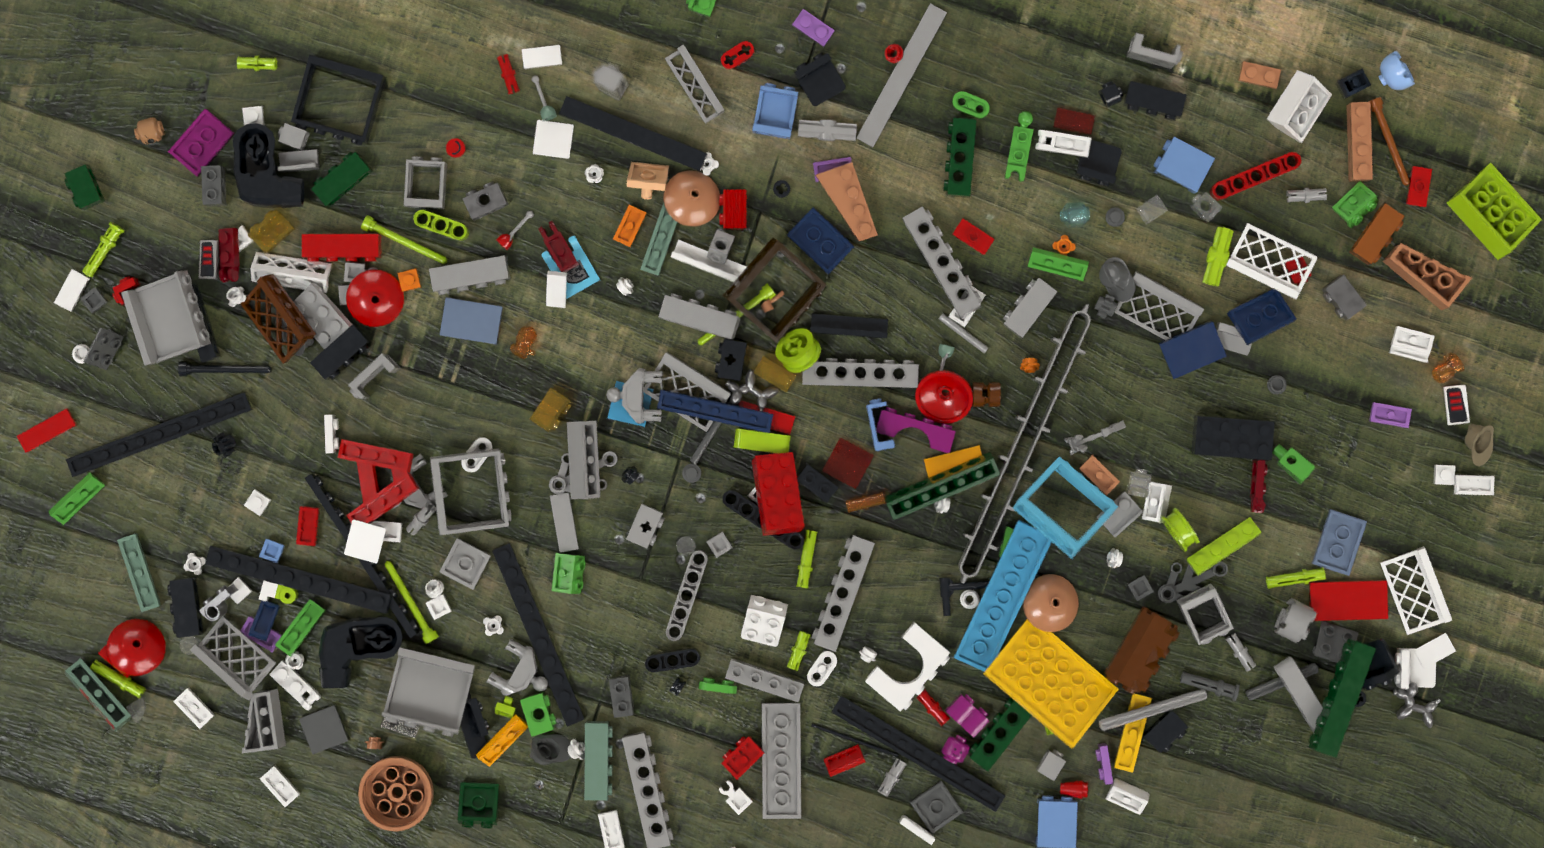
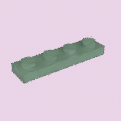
[640,203,677,276]
[117,533,161,612]

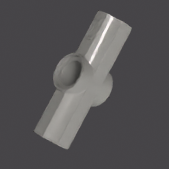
[798,120,857,141]

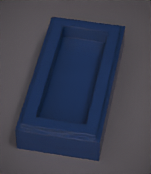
[248,600,280,642]

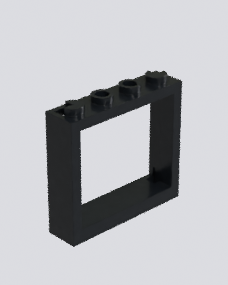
[291,55,386,146]

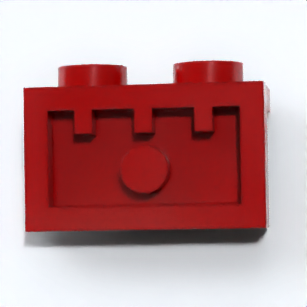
[721,736,765,780]

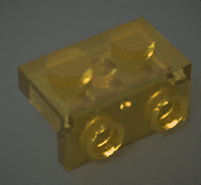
[248,210,295,254]

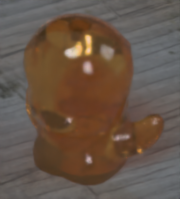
[510,326,537,359]
[1432,353,1465,383]

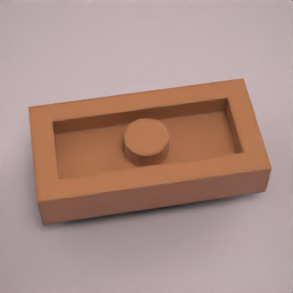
[1238,61,1281,89]
[1078,455,1120,496]

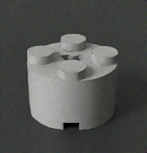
[1274,598,1317,643]

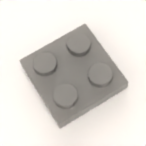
[439,538,492,590]

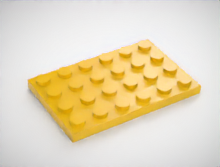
[983,619,1119,749]

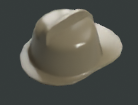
[1465,424,1494,466]

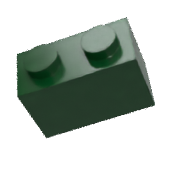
[64,164,105,210]

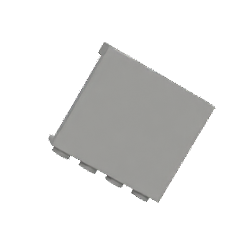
[121,270,211,366]
[382,647,475,737]

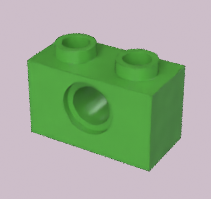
[520,691,557,737]

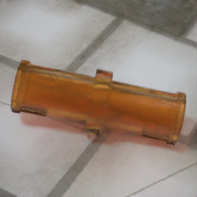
[846,492,886,513]

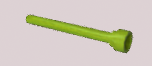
[361,215,447,264]
[698,283,776,345]
[385,561,439,644]

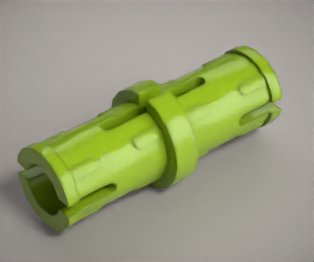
[237,56,278,71]
[787,631,811,671]

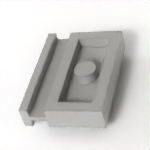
[1096,491,1143,538]

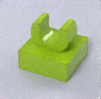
[495,696,516,719]

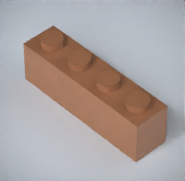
[1346,102,1373,182]

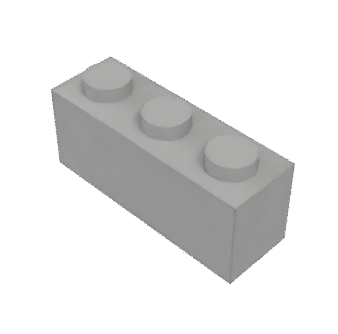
[1003,278,1057,338]

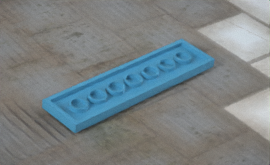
[954,520,1052,671]

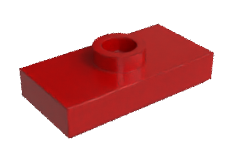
[1406,166,1432,208]
[952,219,995,256]
[296,506,320,546]
[823,744,866,777]

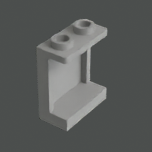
[1127,33,1183,69]
[349,353,401,399]

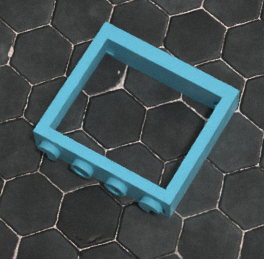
[1013,457,1118,559]

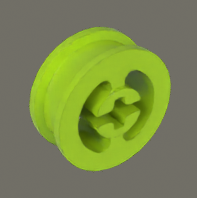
[775,328,821,373]
[1161,508,1200,552]

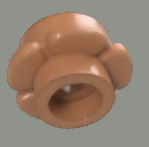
[365,737,384,749]

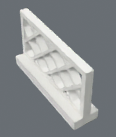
[1227,223,1318,299]
[1380,546,1452,635]

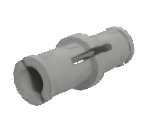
[1286,188,1327,203]
[406,502,436,535]
[1225,633,1256,672]
[877,758,907,797]

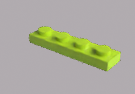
[1187,517,1261,576]

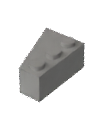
[242,689,286,753]

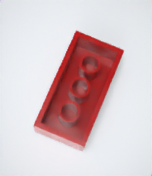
[752,452,804,536]

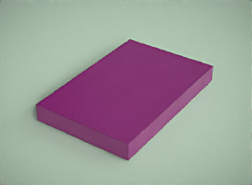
[168,108,235,177]

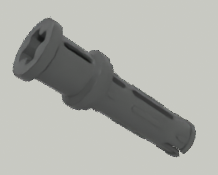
[1180,671,1240,701]

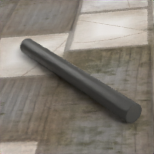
[690,396,733,464]

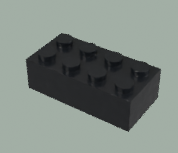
[1191,416,1275,460]

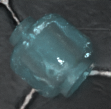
[1060,202,1090,228]

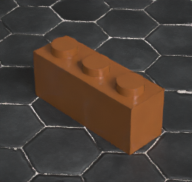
[1349,203,1404,265]

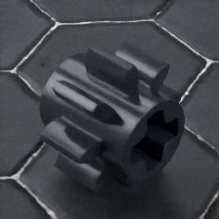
[212,432,236,458]

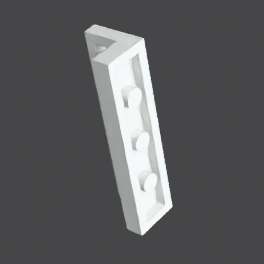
[671,240,746,282]
[250,252,332,293]

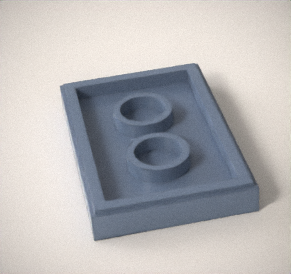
[440,298,503,345]
[1312,509,1367,576]

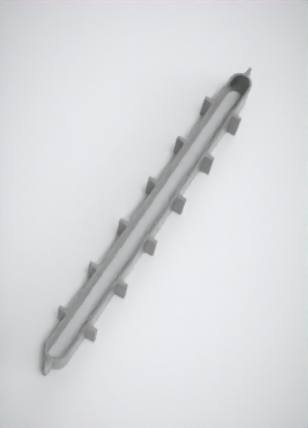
[958,305,1091,584]

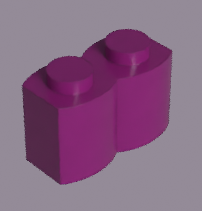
[945,693,989,737]

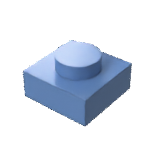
[259,538,285,563]

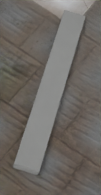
[856,3,947,148]

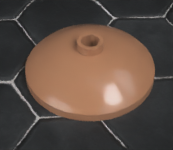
[663,170,720,227]
[1023,574,1079,632]

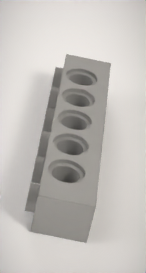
[903,206,982,319]
[802,358,919,388]
[812,535,875,652]
[622,731,674,848]

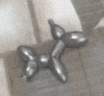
[725,369,779,411]
[1393,682,1441,728]

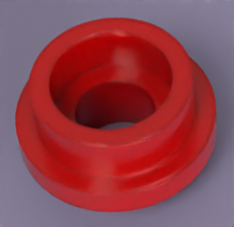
[885,44,904,63]

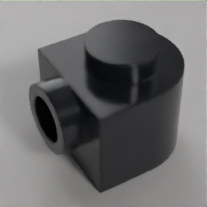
[1098,81,1123,108]

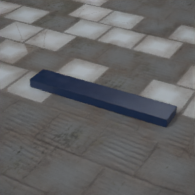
[657,389,774,433]

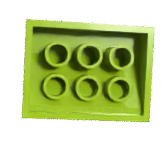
[1447,163,1542,260]

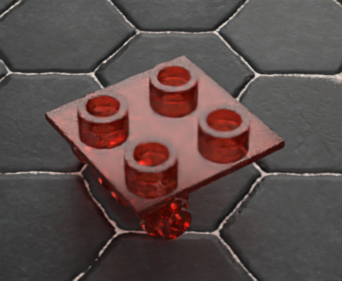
[822,437,874,489]

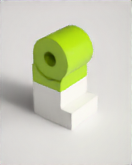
[259,581,298,604]

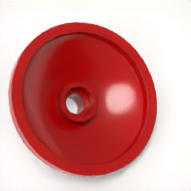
[346,269,404,327]
[915,370,973,424]
[107,619,166,676]

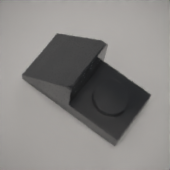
[1335,68,1371,99]

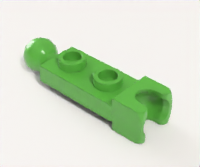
[1004,111,1033,182]

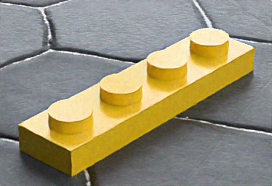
[1114,693,1152,773]

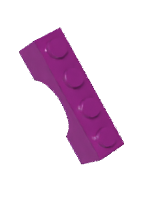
[876,407,956,453]

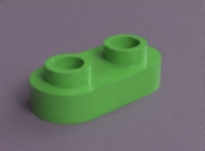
[952,91,990,119]
[698,677,737,694]

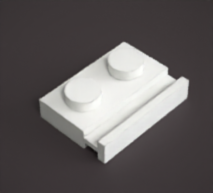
[1389,326,1435,363]

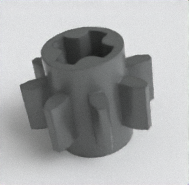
[1094,294,1118,318]

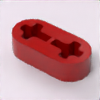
[721,41,754,70]

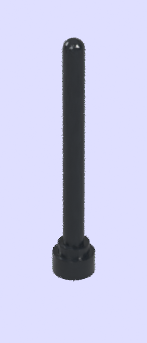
[178,361,272,377]

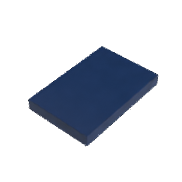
[787,207,854,274]
[1227,289,1297,346]
[1159,321,1227,379]

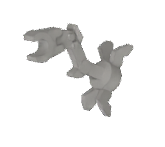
[1064,420,1126,455]

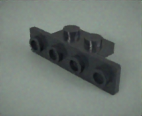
[460,692,489,759]

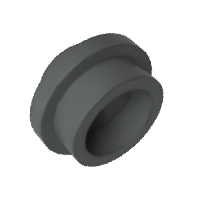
[1105,208,1125,227]
[1267,375,1287,394]
[682,464,701,483]

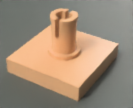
[627,162,669,199]

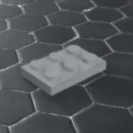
[294,282,352,349]

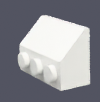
[1267,70,1332,143]

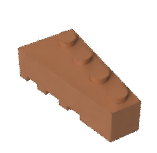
[815,162,878,242]

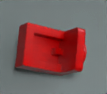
[112,276,140,306]

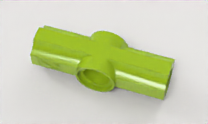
[1202,227,1234,287]

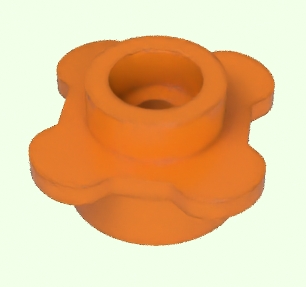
[1052,235,1075,256]
[1020,358,1040,373]

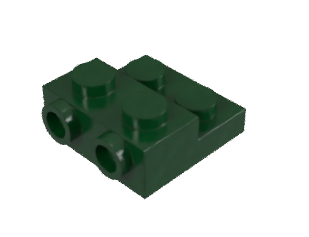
[457,782,499,829]

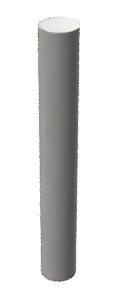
[939,313,989,353]

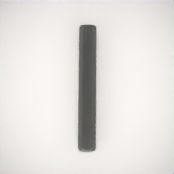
[1246,663,1319,700]

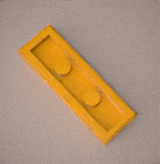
[924,445,982,478]
[476,714,528,767]

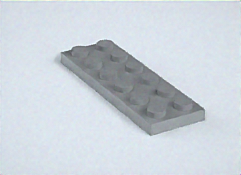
[762,703,801,819]

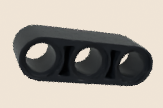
[645,648,701,672]

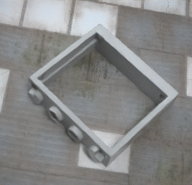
[430,448,512,535]

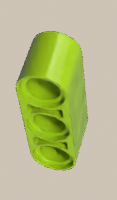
[413,210,469,241]
[733,428,791,453]

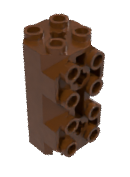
[1104,606,1180,695]

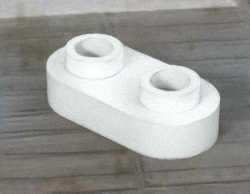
[461,437,492,472]
[807,651,837,686]

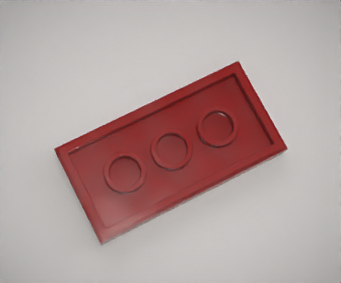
[1309,580,1388,621]

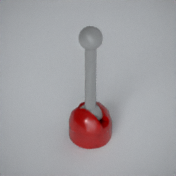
[496,211,534,250]

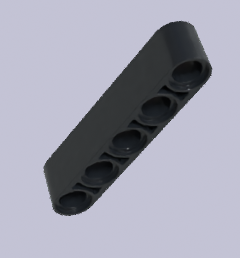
[722,490,804,550]

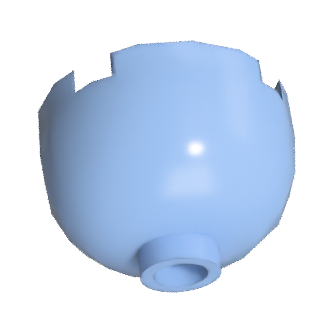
[1379,51,1415,90]

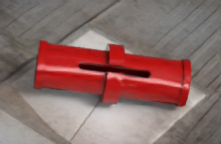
[497,54,520,95]
[916,690,950,726]

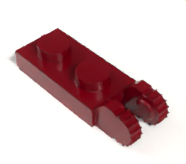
[538,221,579,272]
[218,228,240,283]

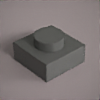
[80,287,108,314]
[1127,575,1154,601]

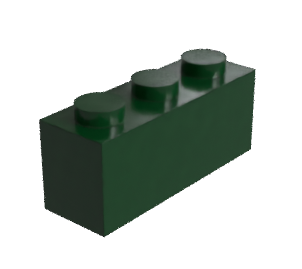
[311,152,373,208]

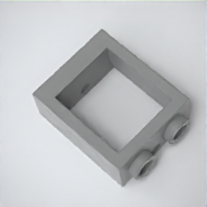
[404,157,447,209]
[1176,584,1233,645]

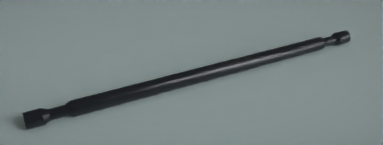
[811,723,899,757]

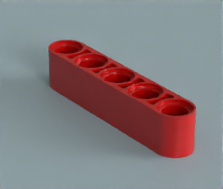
[1210,152,1301,201]

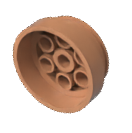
[358,756,434,831]

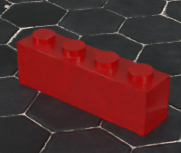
[302,234,381,262]

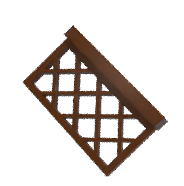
[241,274,316,364]

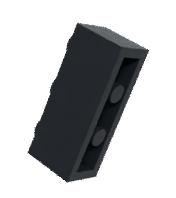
[1123,81,1187,121]
[310,325,371,380]
[167,577,204,638]

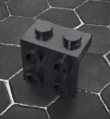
[794,52,846,107]
[1075,140,1122,188]
[1362,638,1400,690]

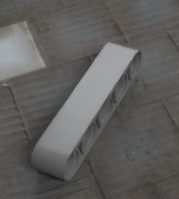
[666,550,708,641]
[1274,656,1323,733]

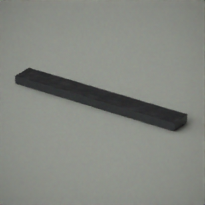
[559,96,708,172]

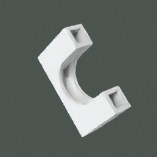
[865,622,950,711]

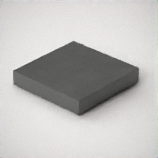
[299,704,349,754]
[910,780,963,834]

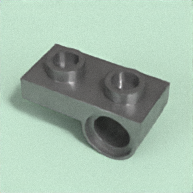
[199,584,238,621]

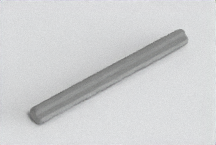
[1099,689,1207,731]

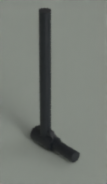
[939,577,1037,616]

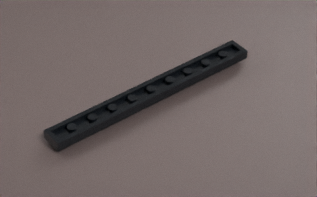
[66,392,252,477]
[305,474,419,638]
[492,543,585,727]
[205,546,392,614]
[831,695,1005,812]

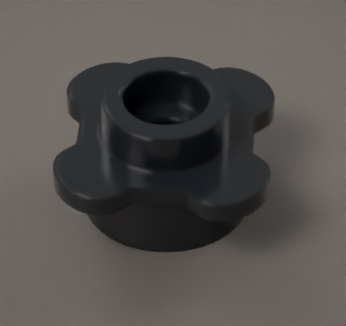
[621,466,639,485]

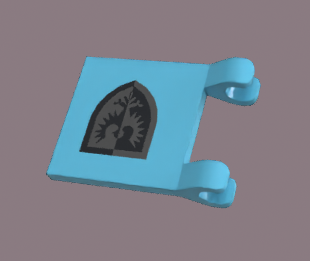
[542,236,600,299]

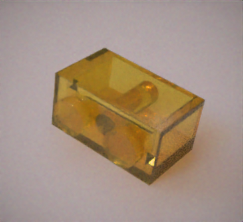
[753,356,796,393]
[529,387,572,432]

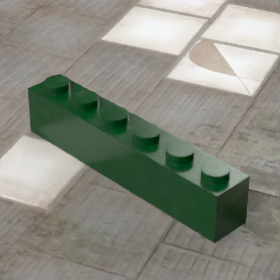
[1309,639,1376,758]

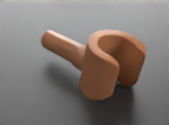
[761,291,785,313]

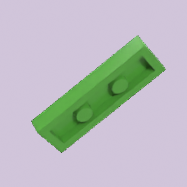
[1028,247,1089,281]
[48,473,105,525]
[275,599,326,657]

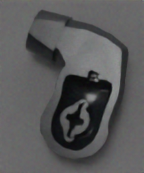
[233,123,305,208]
[319,617,402,689]

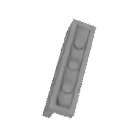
[665,44,725,124]

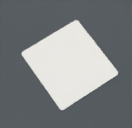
[533,120,574,159]
[344,520,386,563]

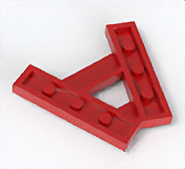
[338,439,419,524]

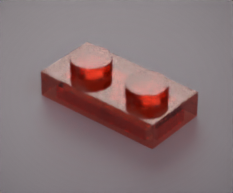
[1053,108,1095,135]

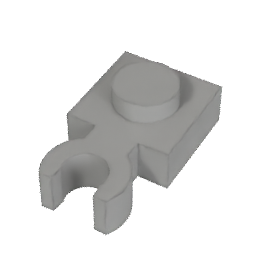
[344,262,378,282]

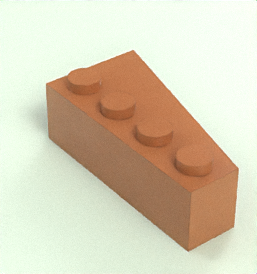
[1382,244,1472,310]

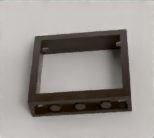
[722,237,827,343]

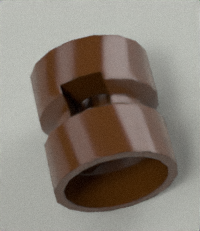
[972,382,1001,407]

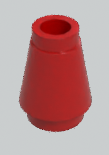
[1060,780,1088,799]

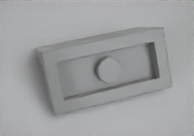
[278,149,320,173]
[1216,323,1252,355]

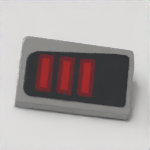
[199,240,219,279]

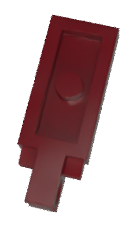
[1250,459,1268,513]

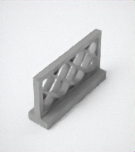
[1115,271,1204,340]
[644,352,731,432]
[190,616,276,700]

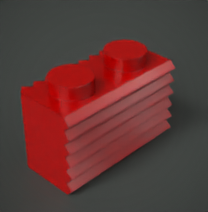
[719,189,747,229]

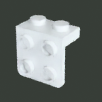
[741,595,788,647]
[1394,648,1436,689]

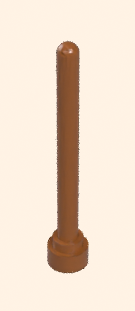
[1368,97,1410,186]

